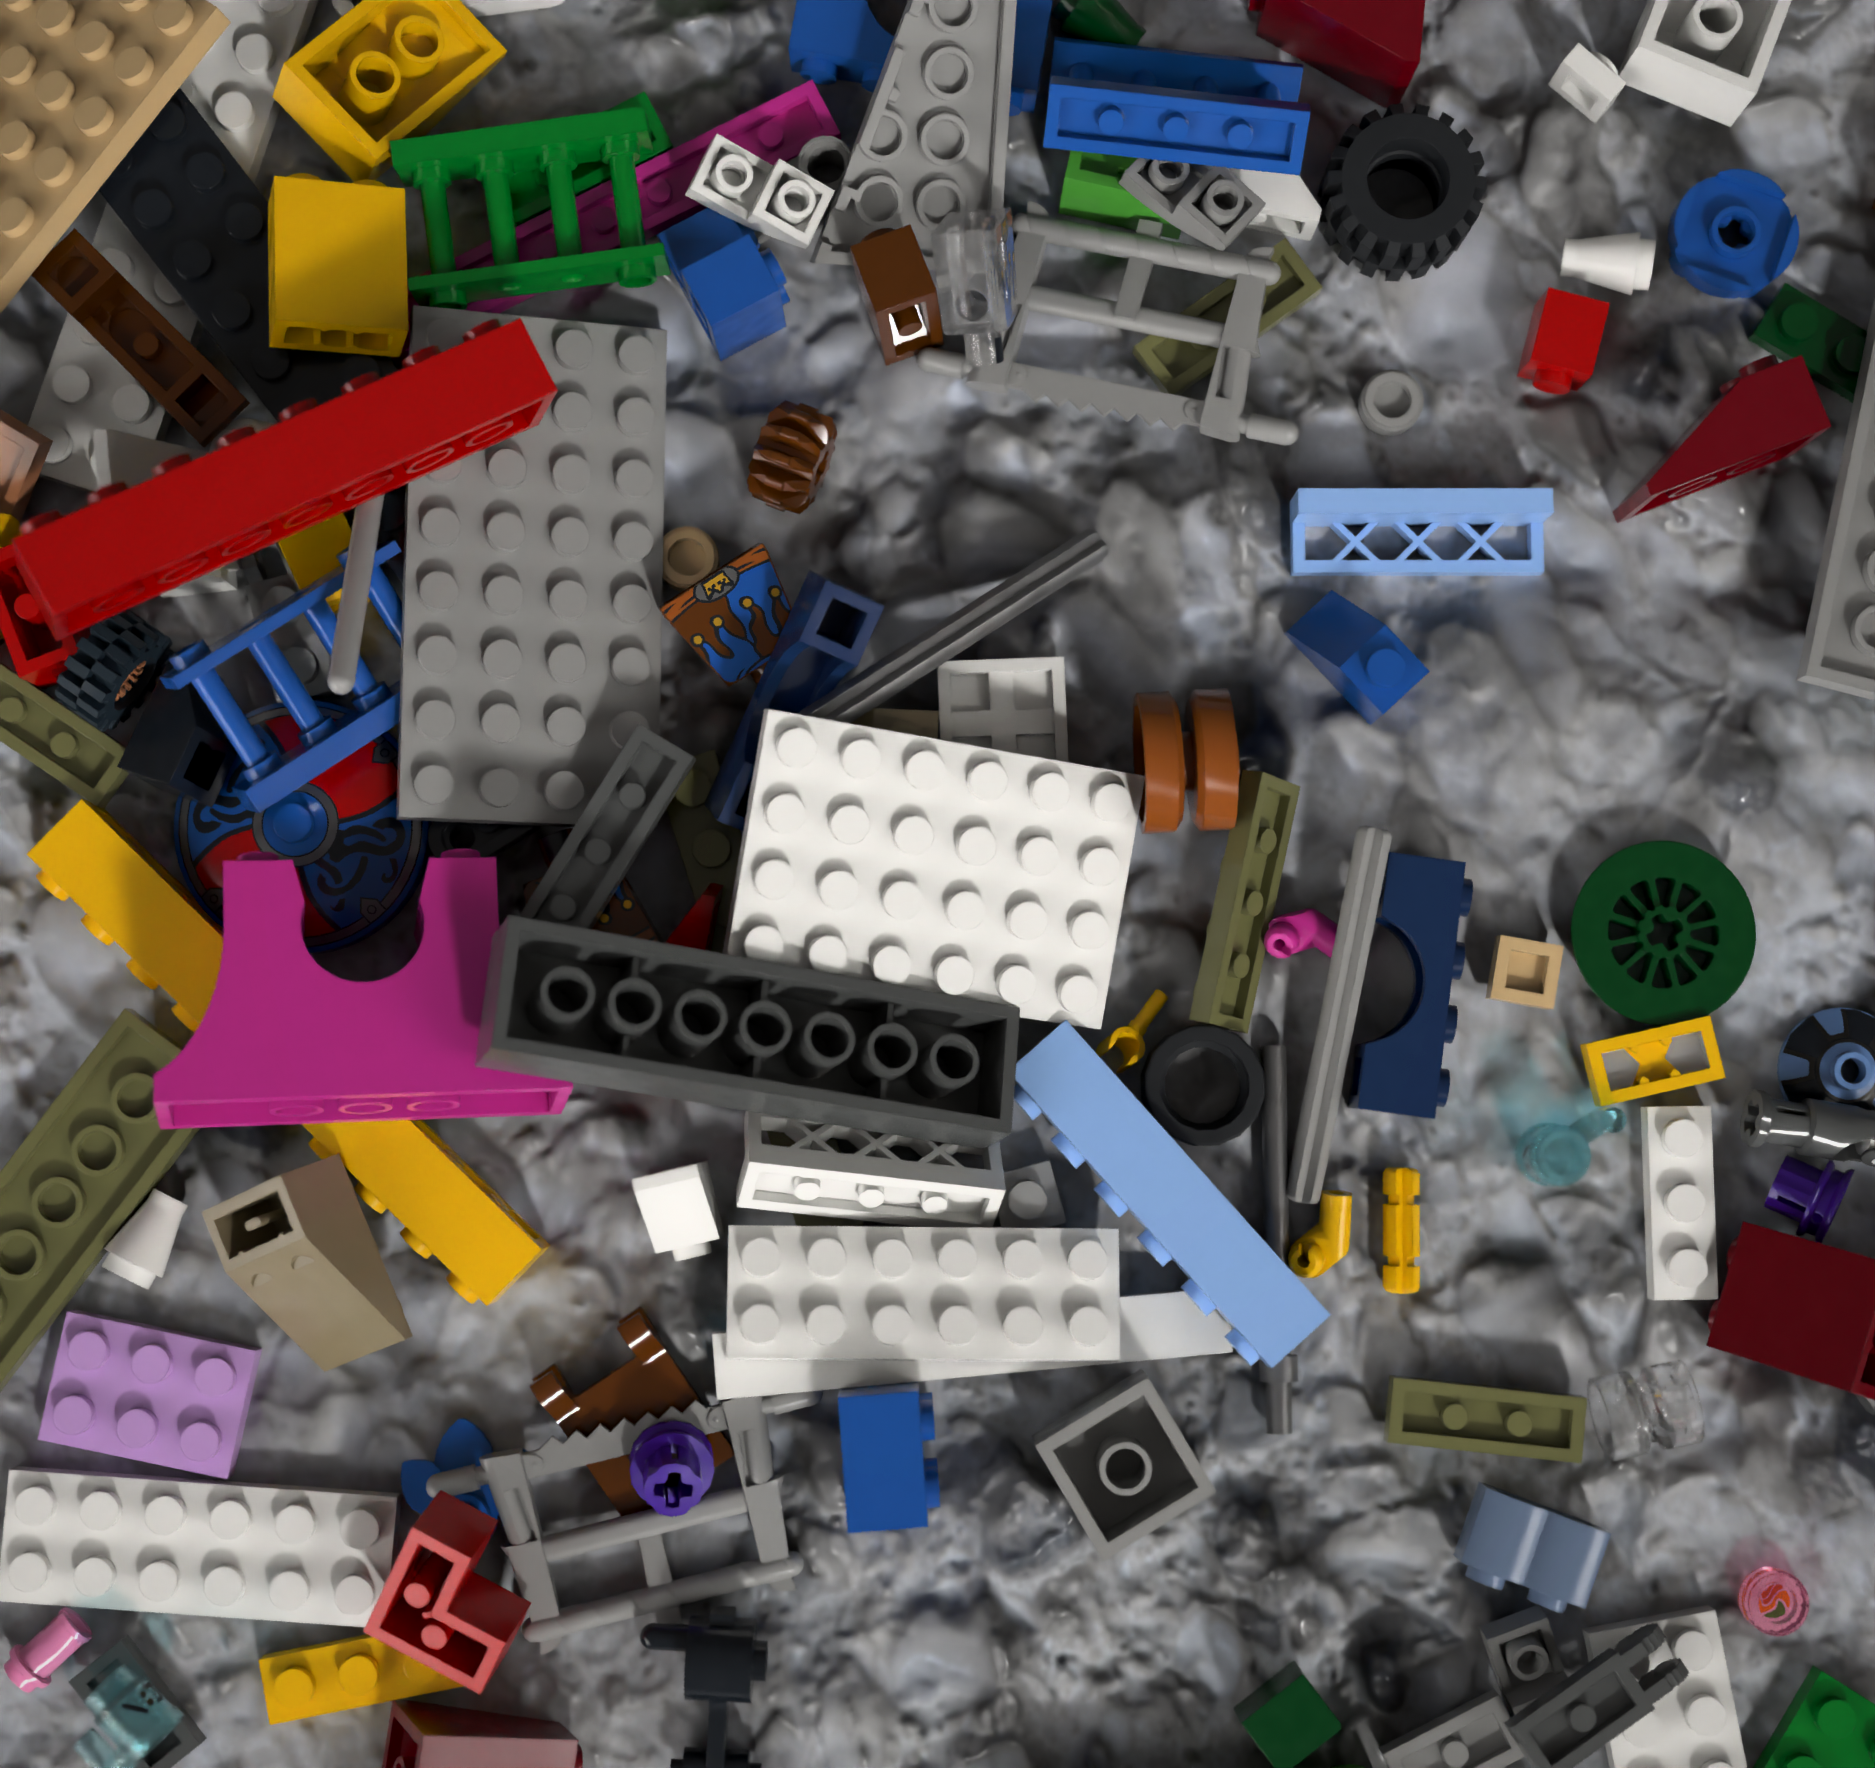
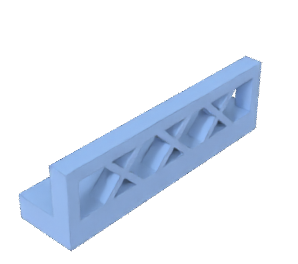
[1290,488,1554,576]

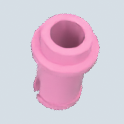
[4,1607,92,1693]

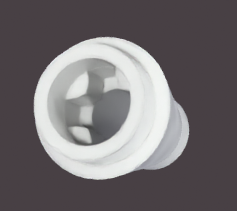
[1560,232,1656,296]
[102,1188,188,1290]

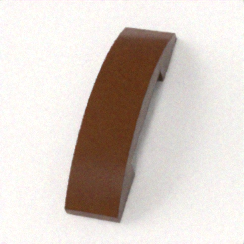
[31,228,250,448]

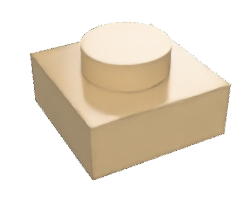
[1485,935,1564,1010]

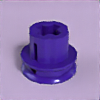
[1764,1155,1855,1244]
[629,1420,715,1517]

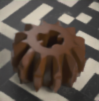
[747,400,837,514]

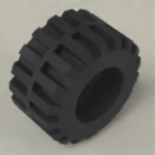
[1317,103,1487,282]

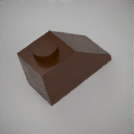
[850,224,944,366]

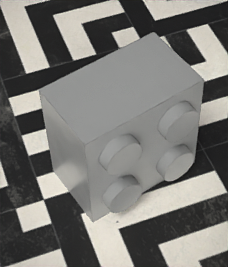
[1032,1369,1216,1561]

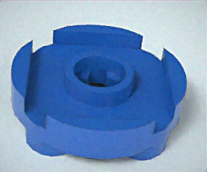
[1667,169,1799,299]

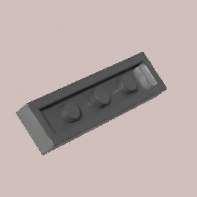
[519,723,696,930]

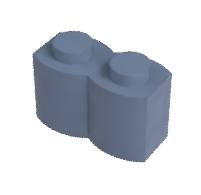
[1453,1482,1611,1613]

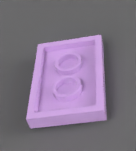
[37,1309,262,1479]

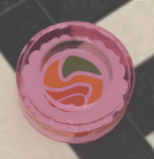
[1738,1566,1809,1636]

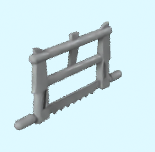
[917,200,1299,446]
[426,1390,823,1655]

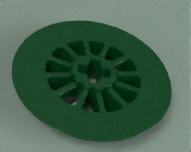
[1571,840,1756,1025]

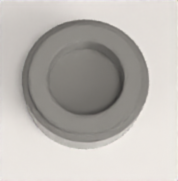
[1358,369,1424,436]

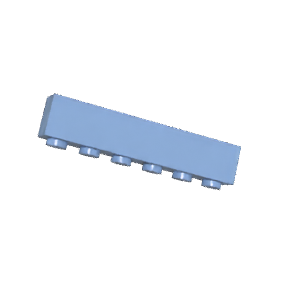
[1014,1020,1331,1368]

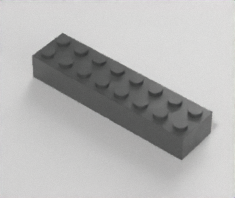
[475,915,1020,1149]

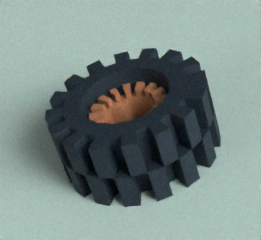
[55,609,173,732]

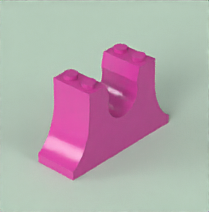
[153,849,573,1129]

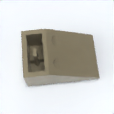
[201,1154,413,1372]

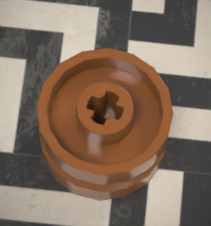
[1132,688,1240,834]

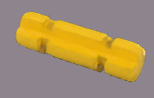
[1383,1167,1420,1294]

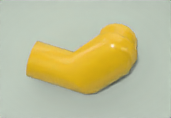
[1288,1190,1352,1278]

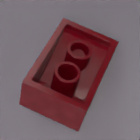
[1613,354,1832,523]

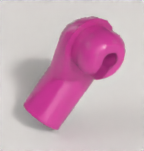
[1264,908,1338,959]

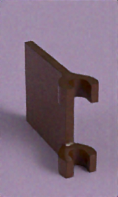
[529,1306,735,1516]

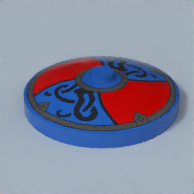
[174,701,432,954]

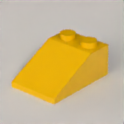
[272,0,507,182]

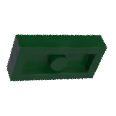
[1748,283,1867,403]

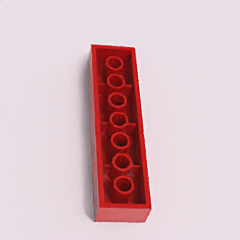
[12,318,558,641]

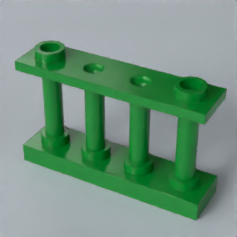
[390,106,671,310]

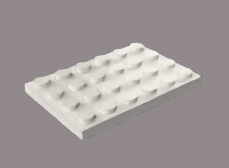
[722,709,1145,1030]

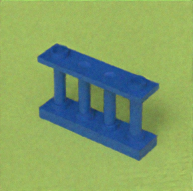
[1043,37,1311,176]
[159,540,402,813]

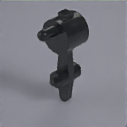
[640,1605,768,1768]

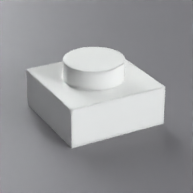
[1548,43,1627,123]

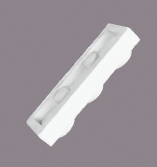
[1641,1106,1718,1300]

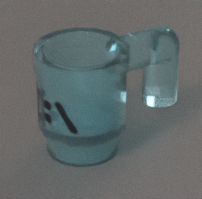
[1515,1107,1626,1186]
[73,1663,185,1768]

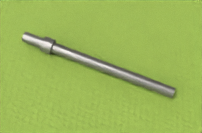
[1259,1045,1298,1435]

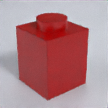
[1517,287,1610,394]

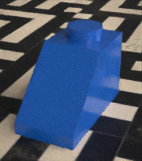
[1285,590,1430,725]

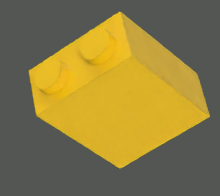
[268,173,409,357]

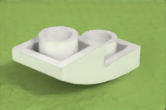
[685,134,835,249]

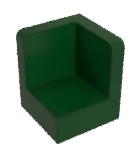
[1233,1661,1341,1768]

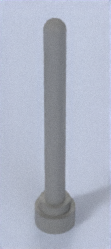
[327,494,385,695]

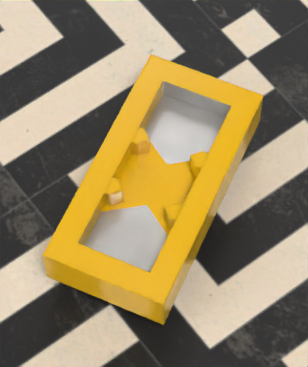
[1580,1015,1726,1107]

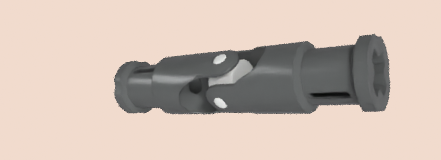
[1740,1089,1875,1167]

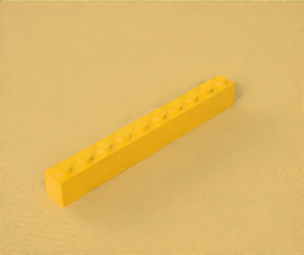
[27,799,551,1306]

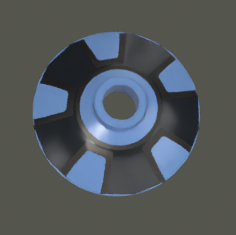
[1777,1008,1875,1110]

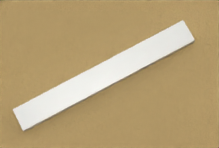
[712,1290,1233,1400]

